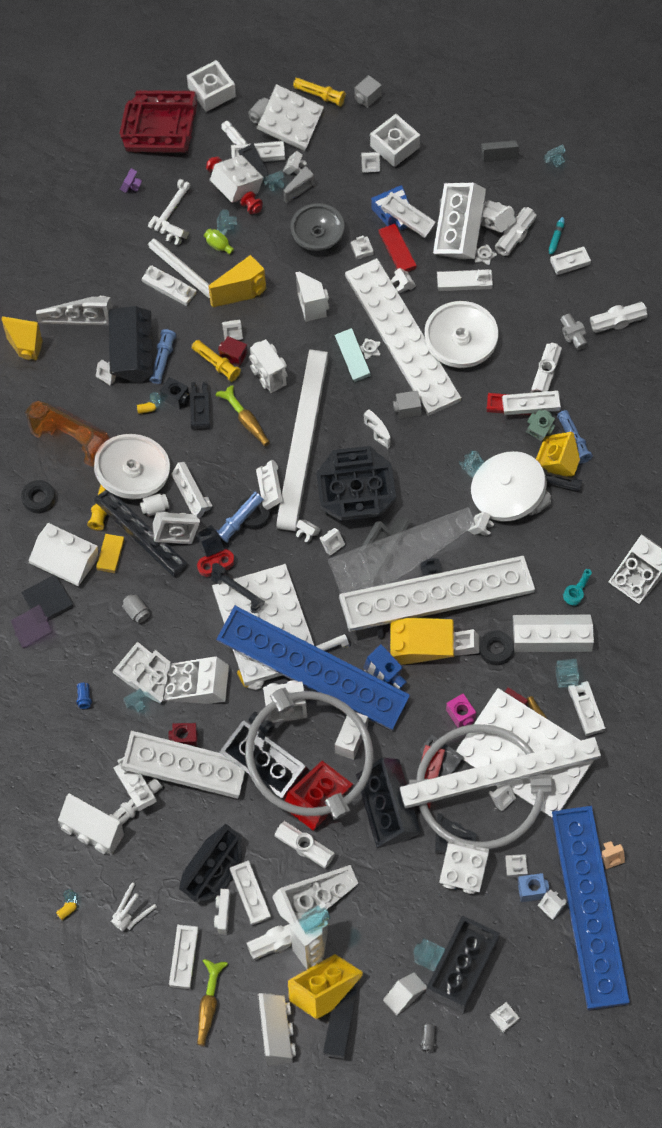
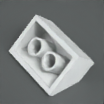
[29,523,98,586]
[58,794,124,855]
[259,993,296,1066]

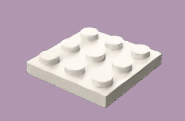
[257,84,323,151]

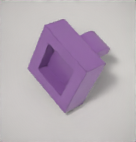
[120,169,142,193]

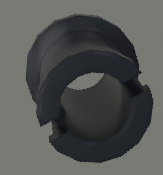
[248,712,274,735]

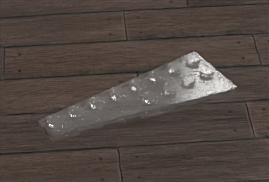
[328,507,476,594]

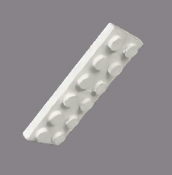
[121,731,245,799]

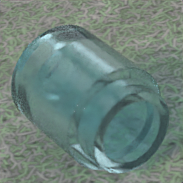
[298,905,331,935]

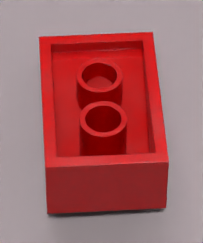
[285,761,353,831]

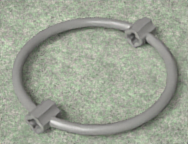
[245,687,373,819]
[409,724,552,849]

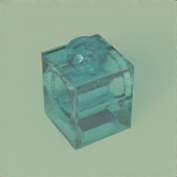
[555,659,579,688]
[413,939,445,971]

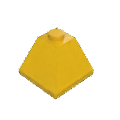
[1,316,43,360]
[536,432,580,477]

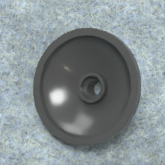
[291,203,344,251]

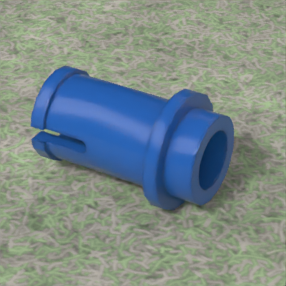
[76,683,92,709]

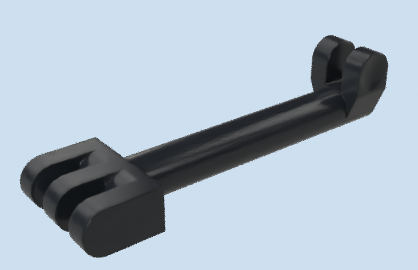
[211,563,265,613]

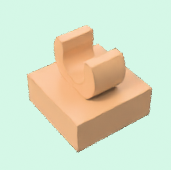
[602,841,625,869]

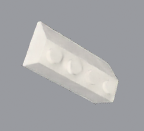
[433,183,486,259]
[513,615,594,652]
[290,902,328,969]

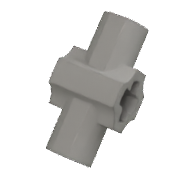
[560,314,588,350]

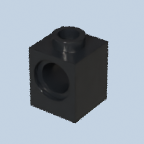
[159,377,190,409]
[195,525,224,557]

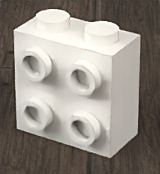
[249,339,287,393]
[439,839,489,894]

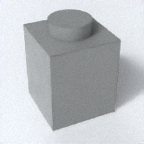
[355,76,382,108]
[393,390,421,419]

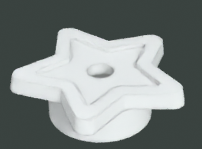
[475,245,497,265]
[360,338,380,360]

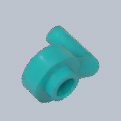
[563,569,592,605]

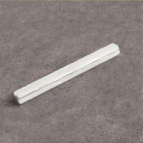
[148,239,210,298]

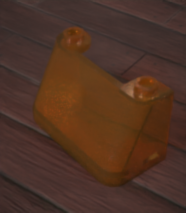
[25,401,109,467]

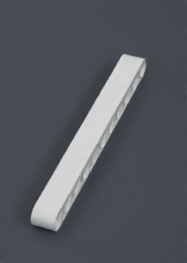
[277,350,328,531]

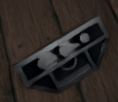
[179,824,241,902]

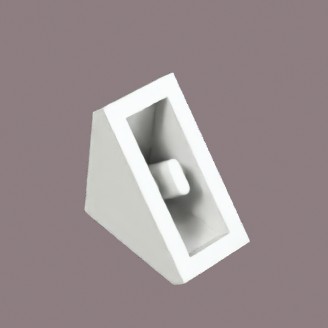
[383,973,427,1016]

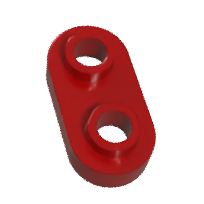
[197,549,234,577]

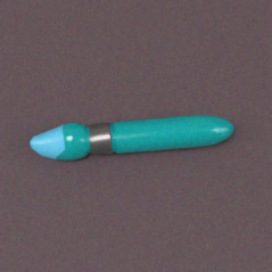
[549,217,565,254]

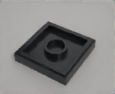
[21,575,73,625]

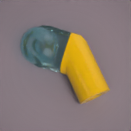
[137,392,161,414]
[56,889,77,920]

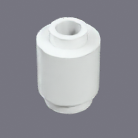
[140,493,169,516]

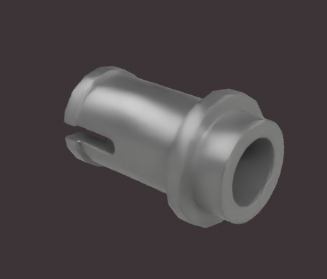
[419,1024,436,1053]

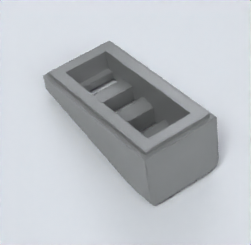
[283,167,314,203]

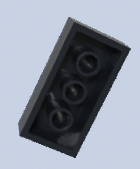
[426,915,500,1013]

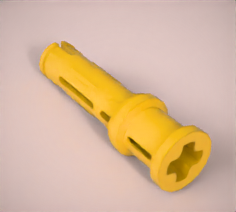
[293,78,346,107]
[192,340,241,382]
[87,485,107,531]

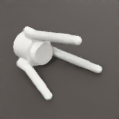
[111,882,156,932]

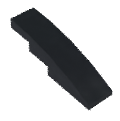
[323,980,359,1059]

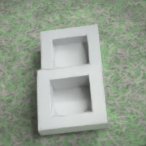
[364,409,390,448]

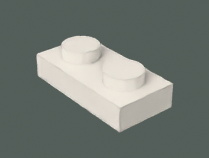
[550,247,591,275]
[214,889,230,935]

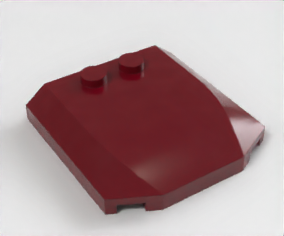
[120,91,197,152]

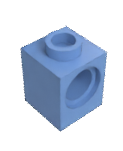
[518,873,549,902]

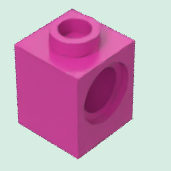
[446,694,476,728]

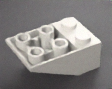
[608,535,662,604]
[163,656,229,704]

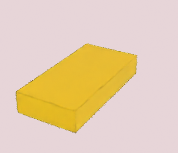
[96,534,125,573]

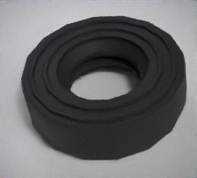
[21,480,55,513]
[237,496,271,529]
[479,630,514,665]

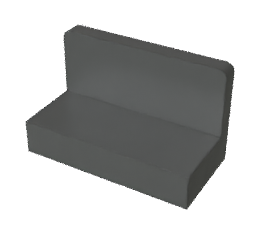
[481,141,519,162]

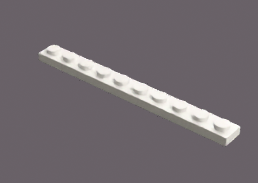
[400,737,601,808]

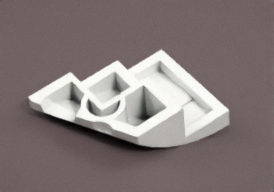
[113,642,170,703]

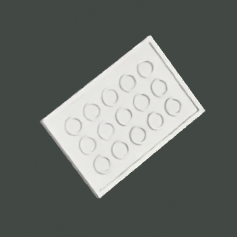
[212,564,314,686]
[456,688,594,818]

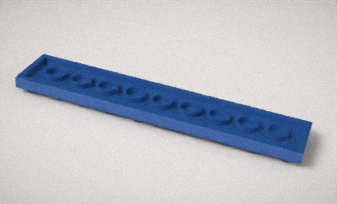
[216,605,410,731]
[552,806,630,1010]

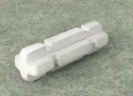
[221,121,247,145]

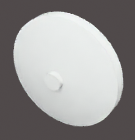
[424,301,498,368]
[94,434,170,499]
[471,452,547,521]

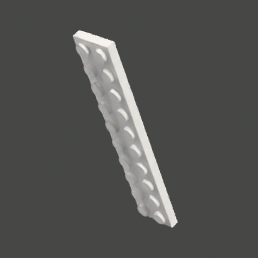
[345,259,461,416]
[339,556,535,632]

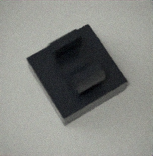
[420,558,442,576]

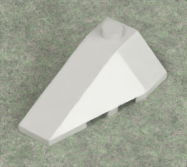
[36,296,112,325]
[272,865,358,925]

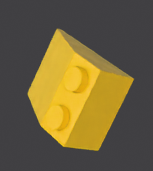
[208,255,266,307]
[391,618,454,665]
[288,954,363,1019]

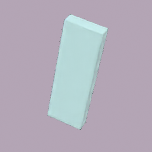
[335,328,371,382]

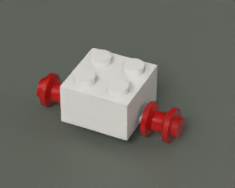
[206,155,264,214]

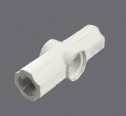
[495,207,536,256]
[590,302,647,333]
[531,343,562,393]
[275,821,335,869]
[247,924,292,960]

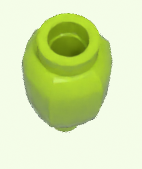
[204,228,234,254]

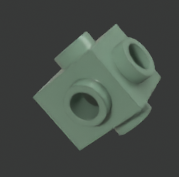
[526,410,555,441]

